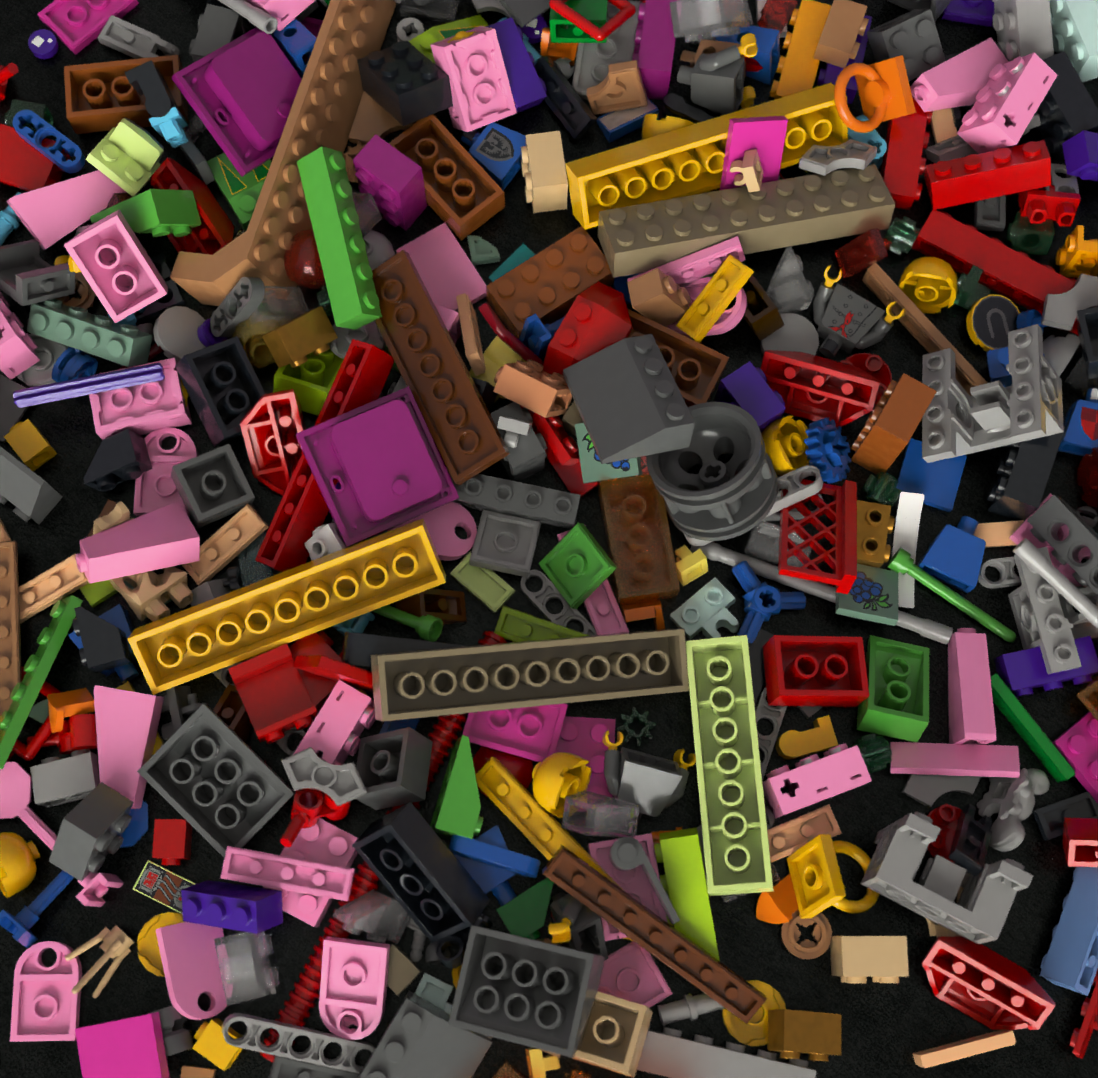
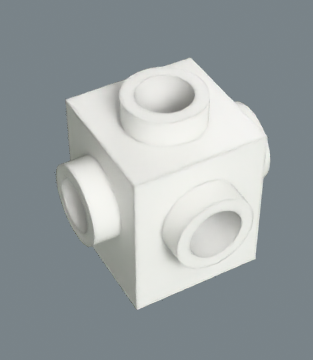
[304,523,357,561]

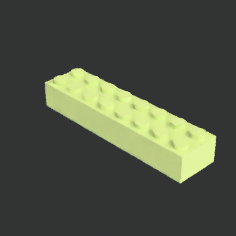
[685,635,774,896]

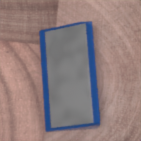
[596,97,659,143]

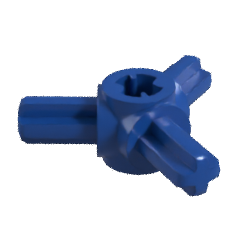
[732,561,806,644]

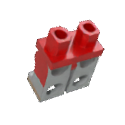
[1018,163,1081,227]

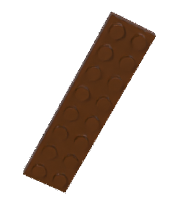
[372,250,510,485]

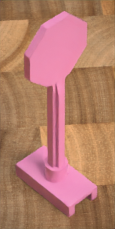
[0,762,124,907]

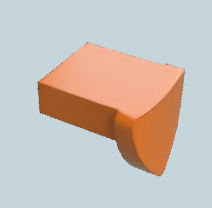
[540,27,579,66]
[621,600,665,630]
[47,688,95,733]
[756,873,799,924]

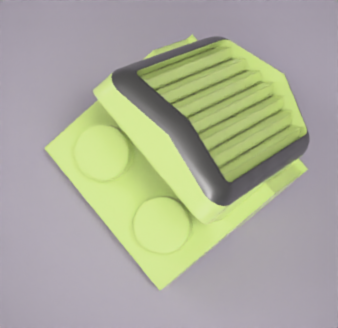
[86,118,164,197]

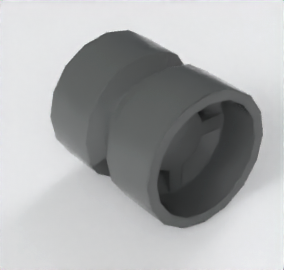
[148,1005,194,1057]

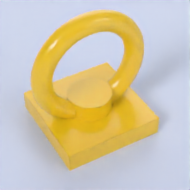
[786,834,879,919]

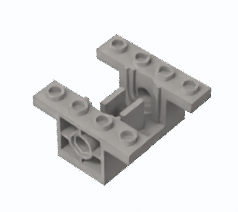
[922,324,1064,463]
[1008,547,1098,674]
[861,812,1033,944]

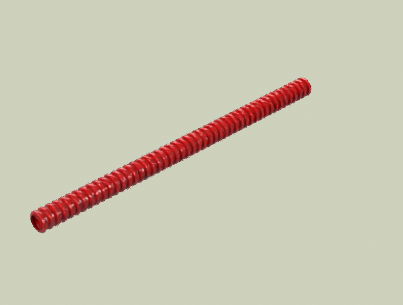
[260,631,507,1062]

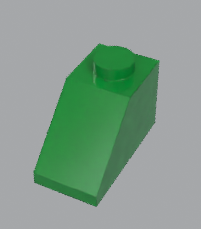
[497,878,553,940]

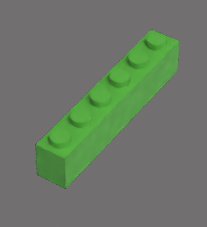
[297,146,382,330]

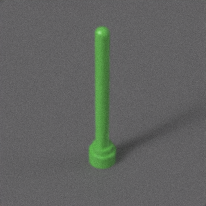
[887,547,1016,642]
[371,605,443,642]

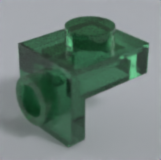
[954,265,991,311]

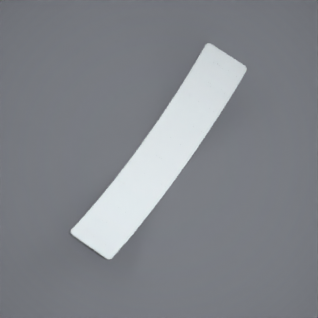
[891,492,924,608]

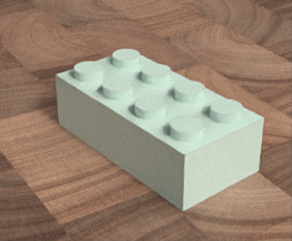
[1049,0,1098,82]

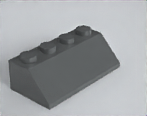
[0,446,62,524]

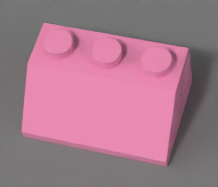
[64,210,168,323]

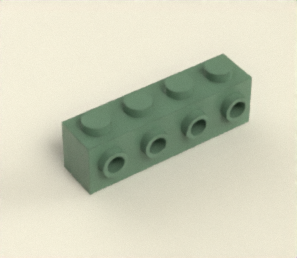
[27,299,153,367]

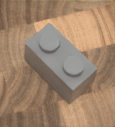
[30,749,100,808]

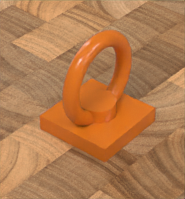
[834,55,916,133]

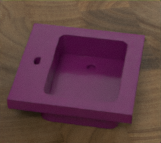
[171,27,302,177]
[295,386,459,548]

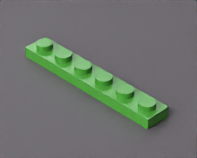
[0,595,83,770]

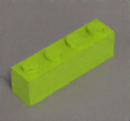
[654,828,720,961]

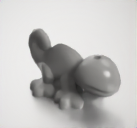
[976,768,1050,852]

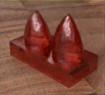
[834,228,892,278]

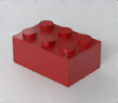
[763,635,869,707]

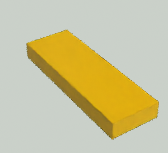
[676,254,754,343]

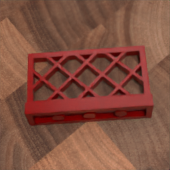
[778,479,857,594]

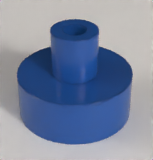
[1017,309,1047,333]

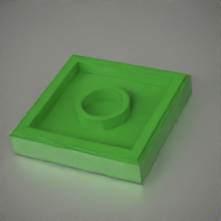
[539,523,617,609]

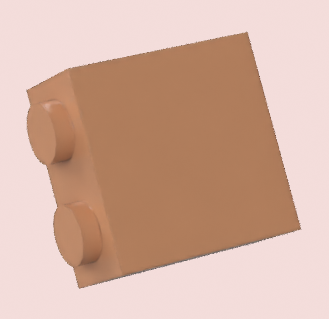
[493,359,572,418]

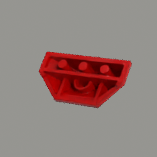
[150,157,235,255]
[543,282,633,375]
[761,350,881,427]
[240,389,306,496]
[922,936,1056,1030]

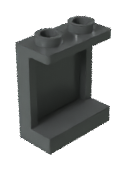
[0,239,75,306]

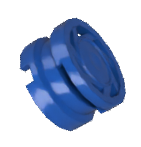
[52,347,98,382]

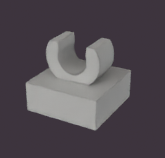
[497,415,532,448]

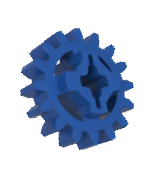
[804,418,852,484]

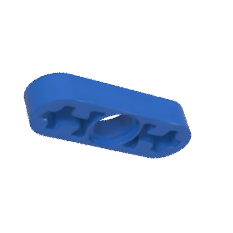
[12,110,85,173]
[448,835,541,878]

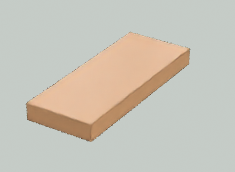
[930,108,958,144]
[974,520,1024,548]

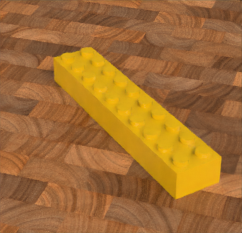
[565,83,848,230]
[127,518,446,695]

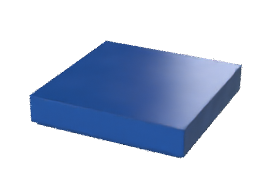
[893,438,967,512]

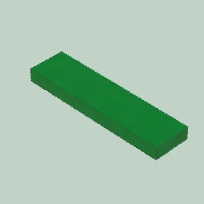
[990,673,1076,783]

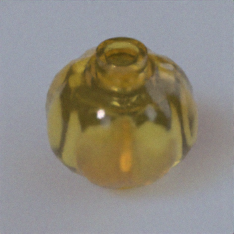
[231,314,281,369]

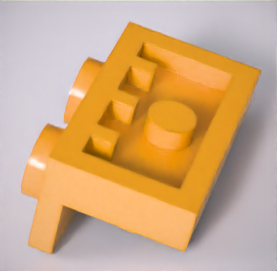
[1056,225,1098,278]

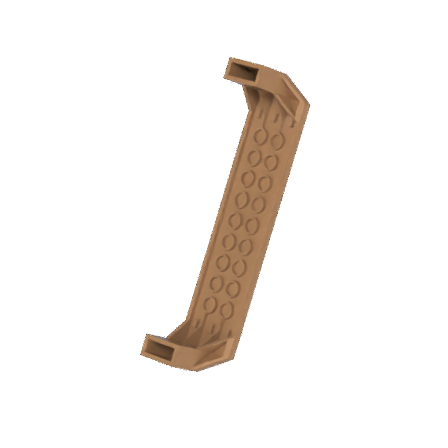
[170,0,396,307]

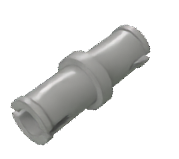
[657,993,724,1026]

